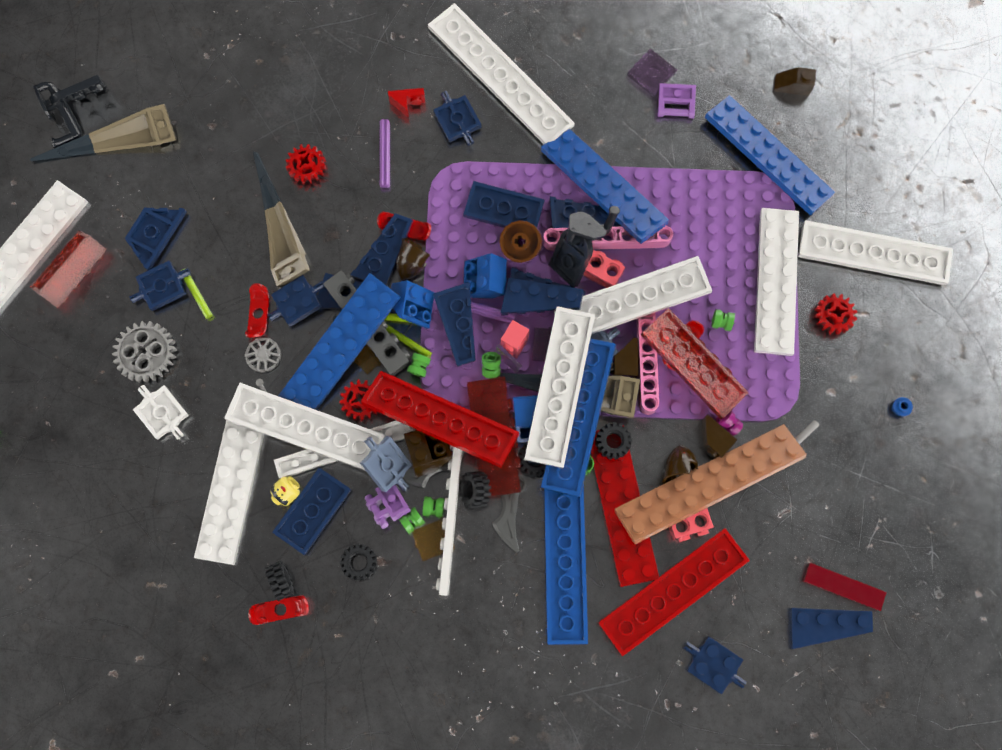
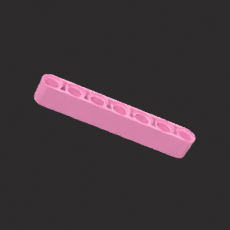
[543,226,673,251]
[636,313,659,415]

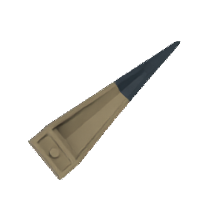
[30,104,176,161]
[253,151,310,287]
[494,373,640,418]

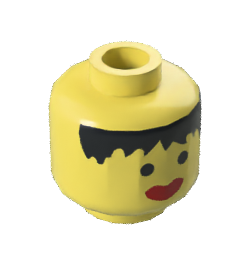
[270,477,300,506]

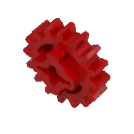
[285,144,326,184]
[814,293,857,335]
[339,379,378,422]

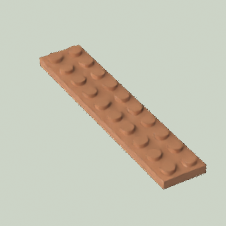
[615,424,807,544]

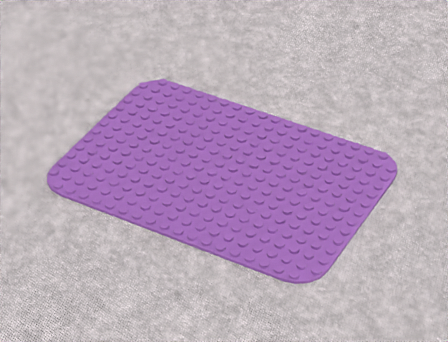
[420,161,800,422]

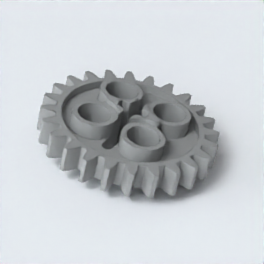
[112,321,177,383]

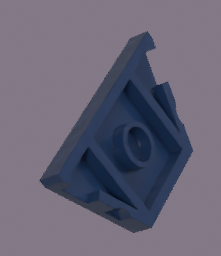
[125,207,187,271]

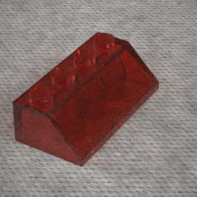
[30,230,107,308]

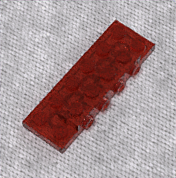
[640,308,749,419]
[467,376,521,497]

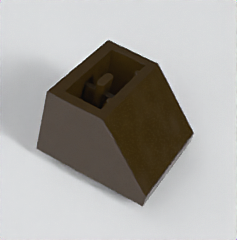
[404,430,452,478]

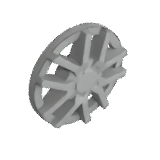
[245,338,281,373]

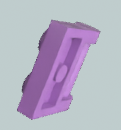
[657,83,696,119]

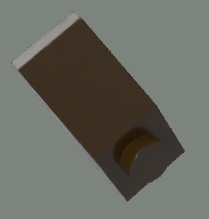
[773,67,816,96]
[609,338,638,378]
[702,414,737,459]

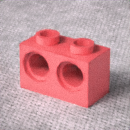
[583,250,625,288]
[500,320,529,359]
[669,508,714,542]

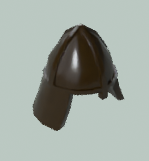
[396,237,430,280]
[662,444,698,484]

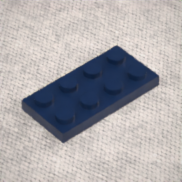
[463,181,545,228]
[272,467,352,555]

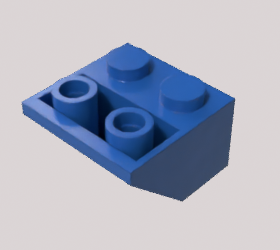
[464,253,507,299]
[391,280,435,329]
[513,395,538,443]

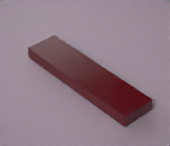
[802,563,887,611]

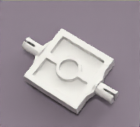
[133,385,189,440]

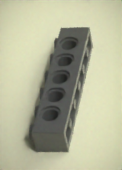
[323,270,411,376]

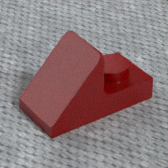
[388,88,426,117]

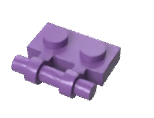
[365,485,411,529]

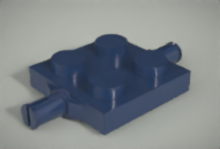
[433,91,482,146]
[129,260,192,311]
[268,275,326,327]
[683,636,747,694]

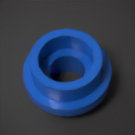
[893,397,913,416]

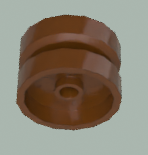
[499,220,543,263]

